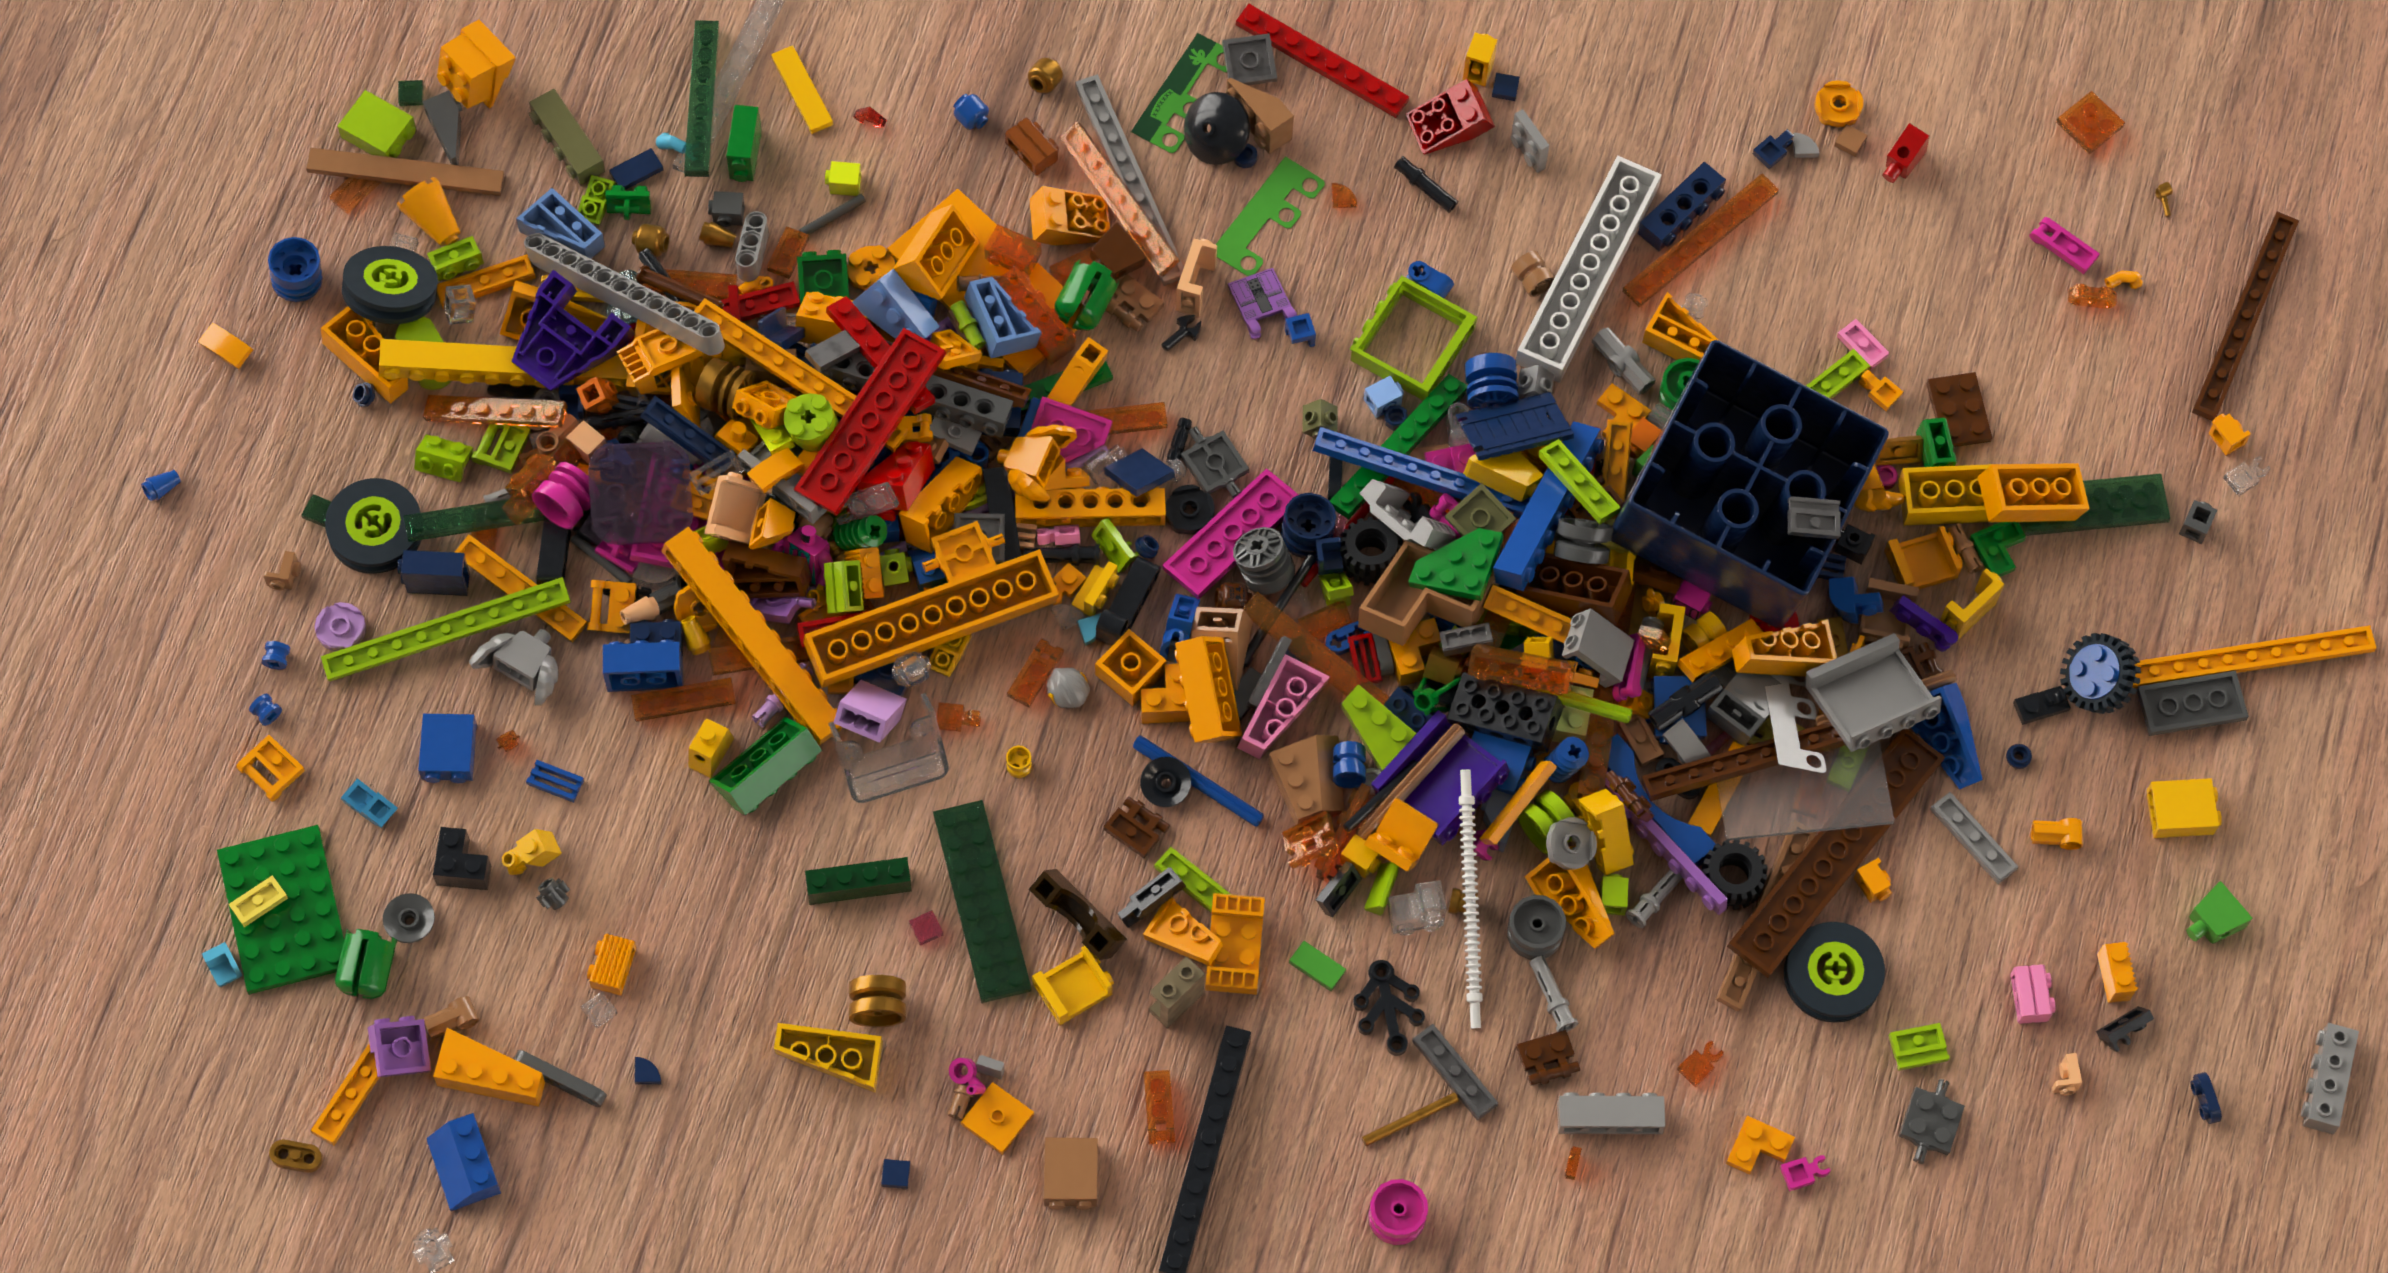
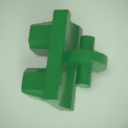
[605,185,651,220]

